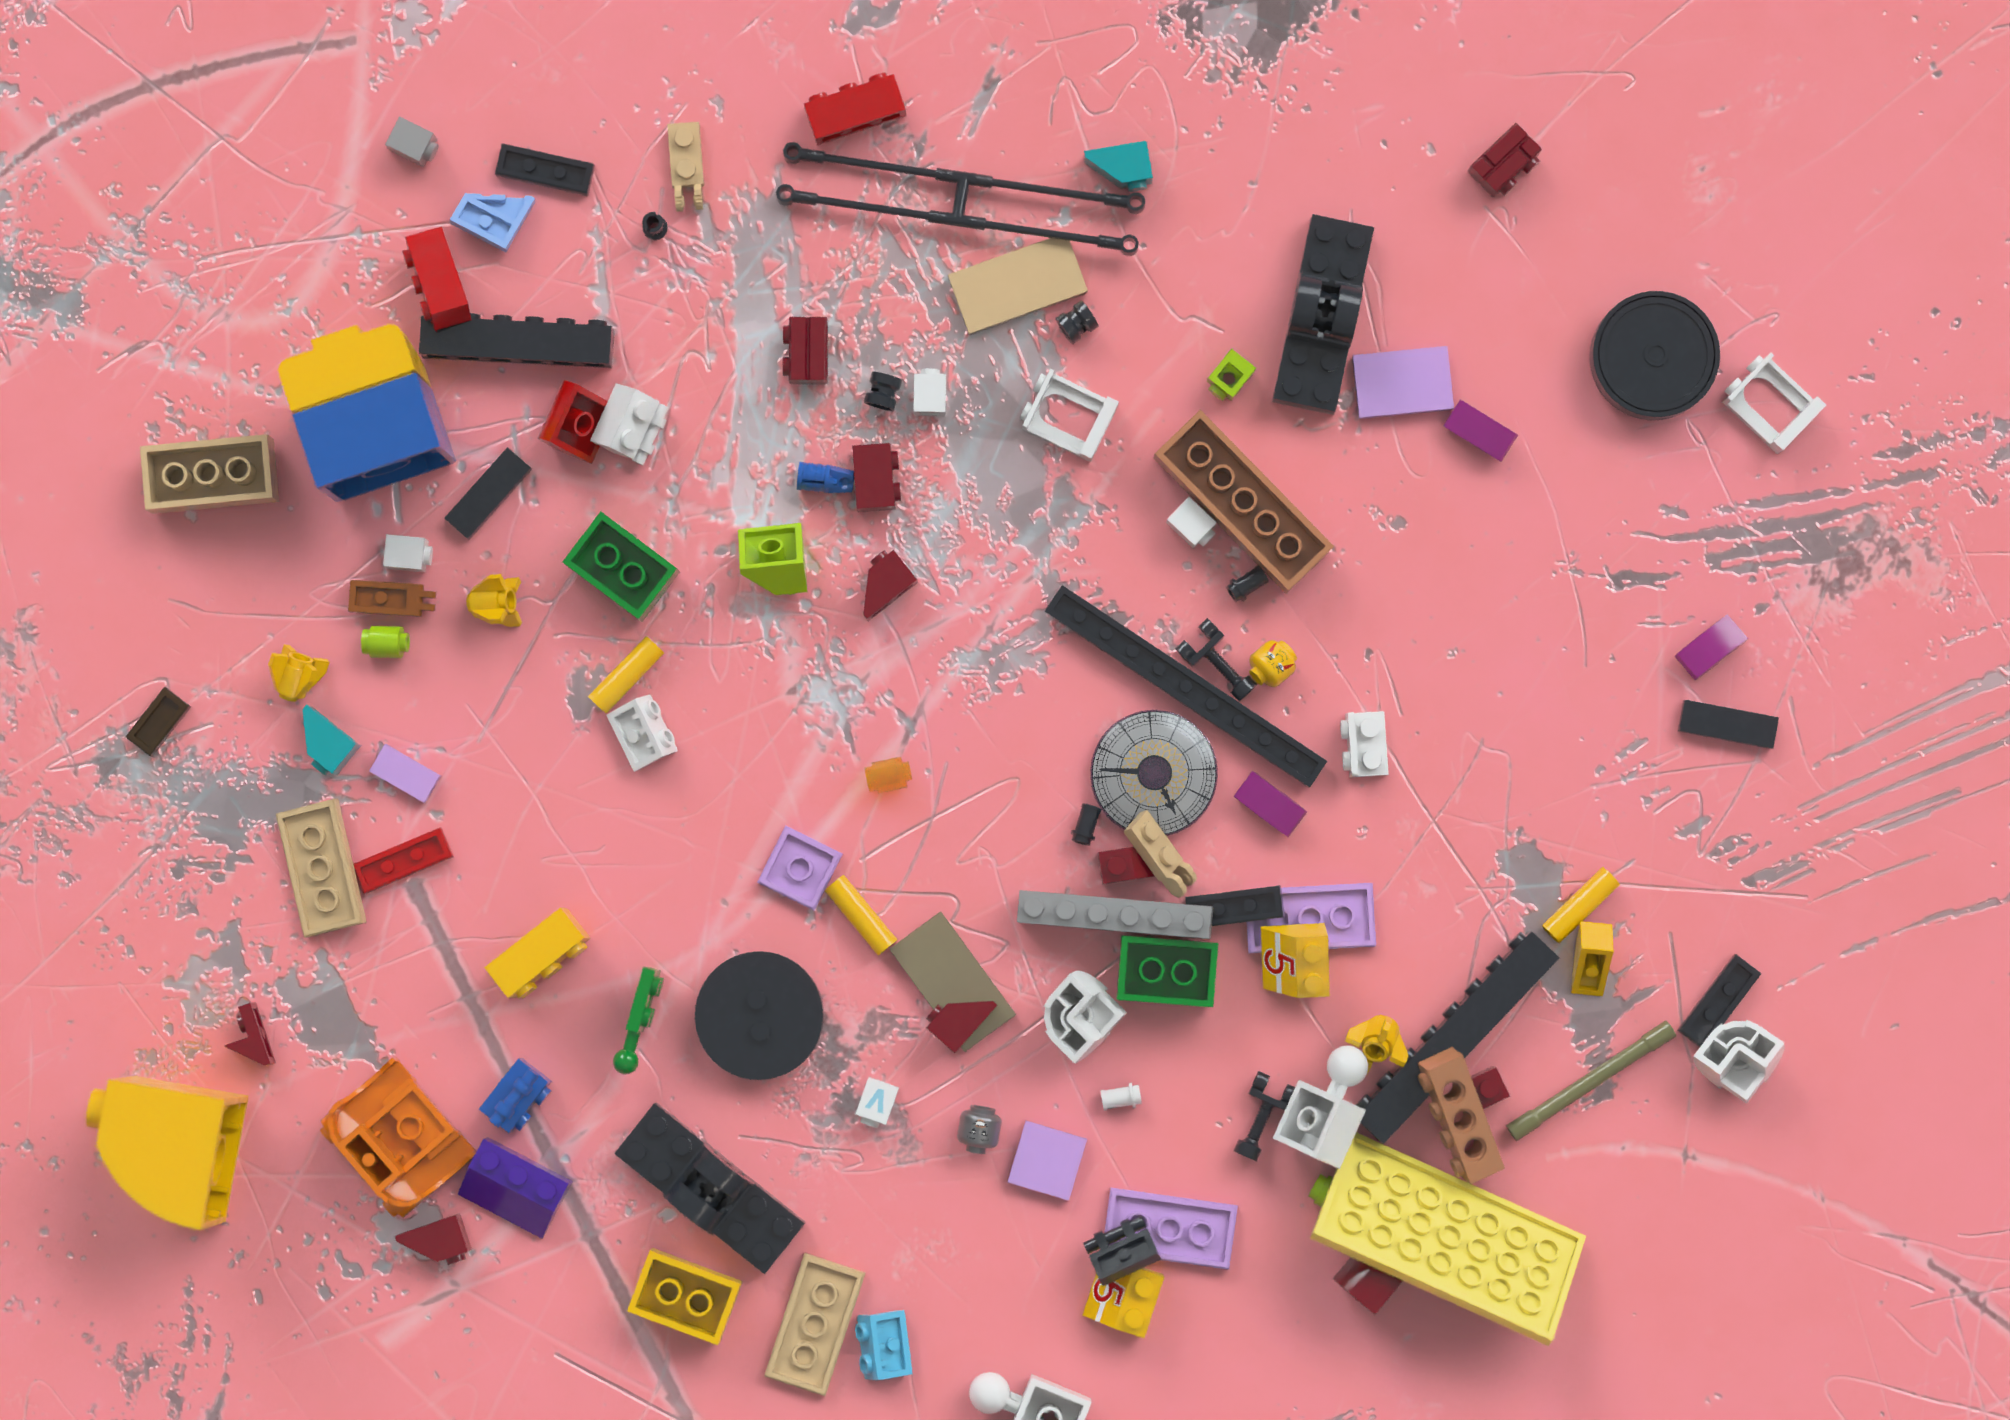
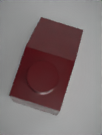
[863,550,918,621]
[1098,847,1155,885]
[926,1001,997,1053]
[395,1213,472,1265]

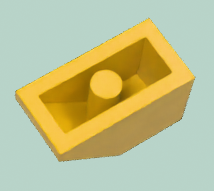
[1571,921,1614,997]

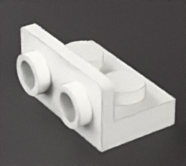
[606,695,678,772]
[1340,711,1389,778]

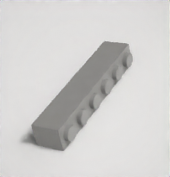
[1017,890,1213,939]

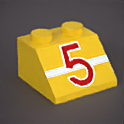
[1261,923,1330,998]
[1082,1268,1164,1339]

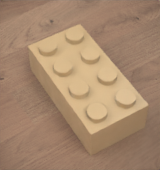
[140,434,279,514]

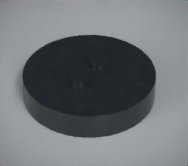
[1589,291,1720,420]
[695,951,824,1080]

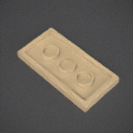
[948,238,1088,335]
[276,799,367,938]
[764,1253,866,1396]

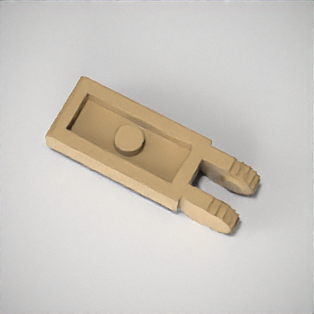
[667,122,704,212]
[1124,810,1197,898]

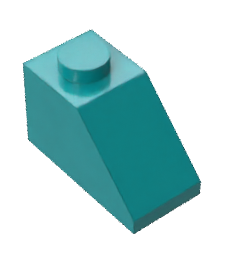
[1084,141,1153,192]
[302,704,361,776]

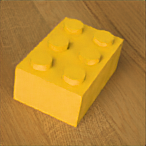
[484,907,590,999]
[627,1248,743,1345]

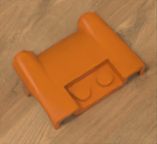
[320,1057,477,1218]

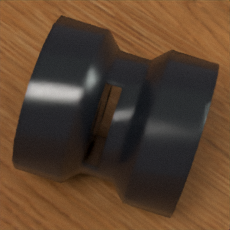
[1055,300,1099,344]
[864,372,902,411]

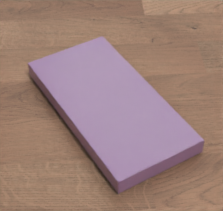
[1246,883,1376,953]
[1104,1187,1238,1270]

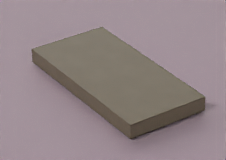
[890,911,1016,1052]

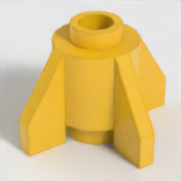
[466,574,522,627]
[268,644,330,702]
[1345,1015,1408,1074]

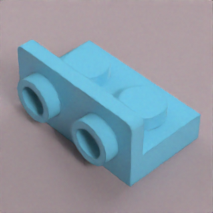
[855,1310,913,1380]

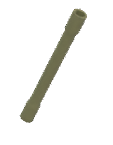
[1506,1020,1677,1141]

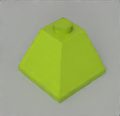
[738,523,807,595]

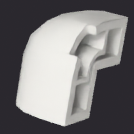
[1044,971,1127,1064]
[1693,1020,1785,1104]

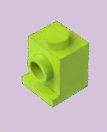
[1207,348,1256,401]

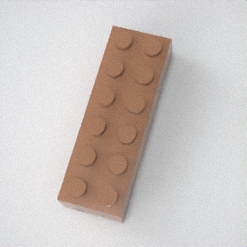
[1153,409,1334,594]

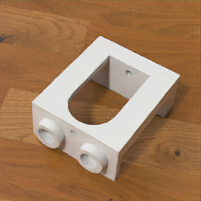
[1722,353,1826,454]
[1020,369,1119,462]

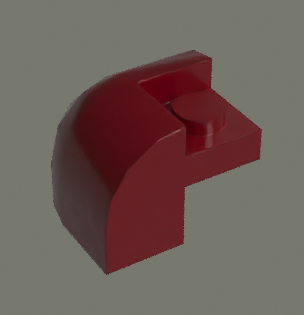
[1333,1257,1403,1315]

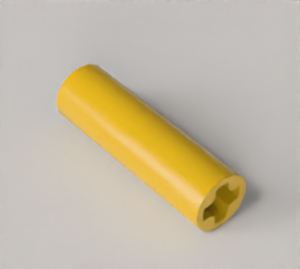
[588,636,664,714]
[1542,867,1620,944]
[824,875,897,956]

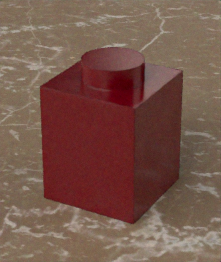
[1471,1066,1510,1109]

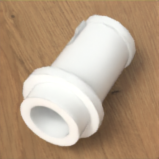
[1101,1083,1142,1111]

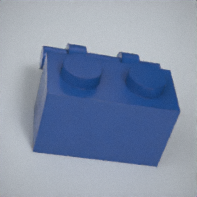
[479,1058,552,1133]

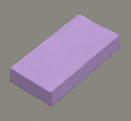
[369,744,441,803]

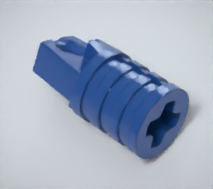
[797,462,854,493]

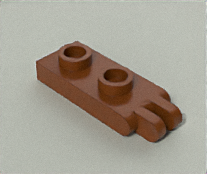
[348,580,436,617]

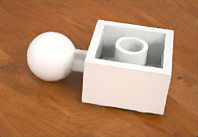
[1273,1045,1368,1169]
[969,1372,1092,1420]

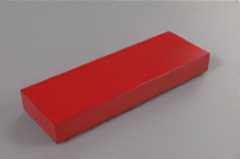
[353,827,454,894]

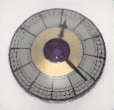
[1090,710,1218,836]

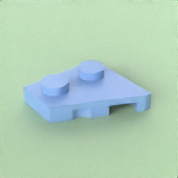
[450,193,535,253]

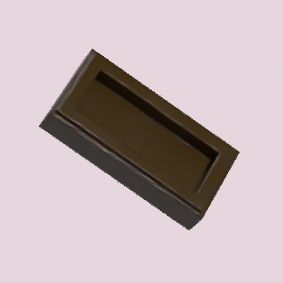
[125,687,191,757]

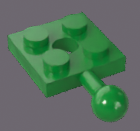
[613,967,664,1075]

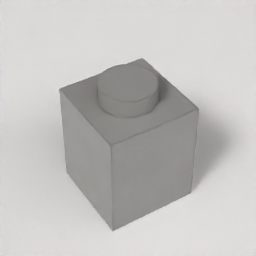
[385,116,439,167]

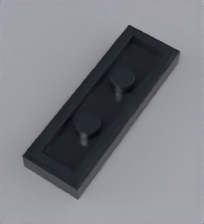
[495,143,595,196]
[444,447,532,540]
[1678,700,1779,749]
[1185,885,1285,926]
[1677,954,1762,1047]

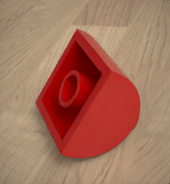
[538,380,608,464]

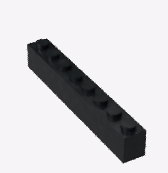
[1356,931,1560,1144]

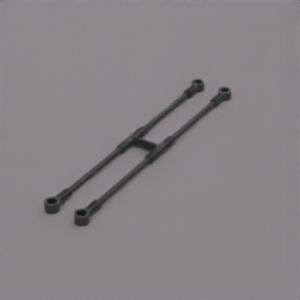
[776,142,1145,256]

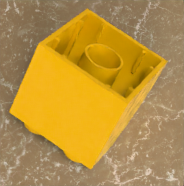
[86,1076,249,1230]

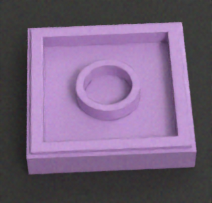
[757,825,843,911]
[1008,1120,1087,1201]

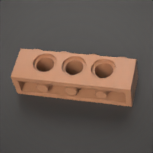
[1418,1047,1505,1184]

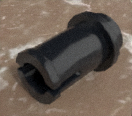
[642,212,668,240]
[1226,565,1269,602]
[1071,803,1102,846]

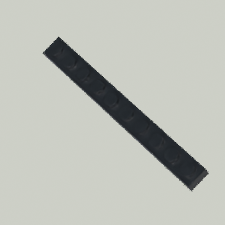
[1044,585,1327,788]

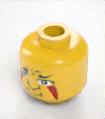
[1249,640,1297,687]

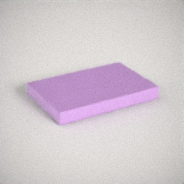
[1352,346,1454,419]

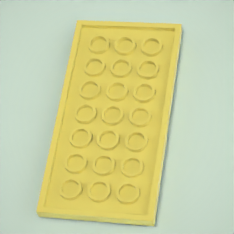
[1310,1132,1586,1346]

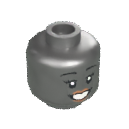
[957,1105,1002,1154]

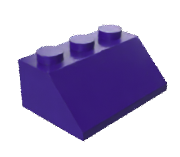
[458,1137,573,1239]

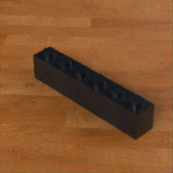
[419,313,615,368]

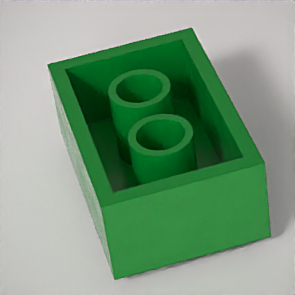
[562,511,680,622]
[1116,935,1218,1007]

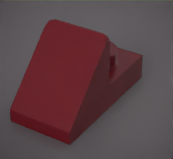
[224,1002,276,1066]

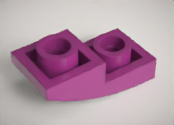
[1444,399,1518,462]
[1674,614,1748,680]
[1234,771,1307,837]

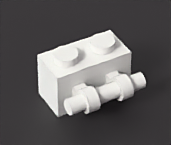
[590,383,669,465]

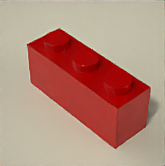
[804,73,907,145]
[402,226,471,331]

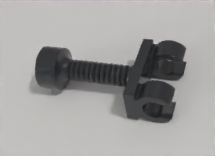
[1176,618,1257,702]
[1234,1071,1295,1161]

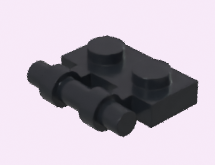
[1083,1216,1161,1286]

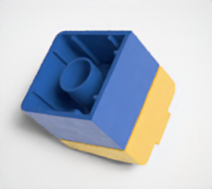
[278,324,456,502]

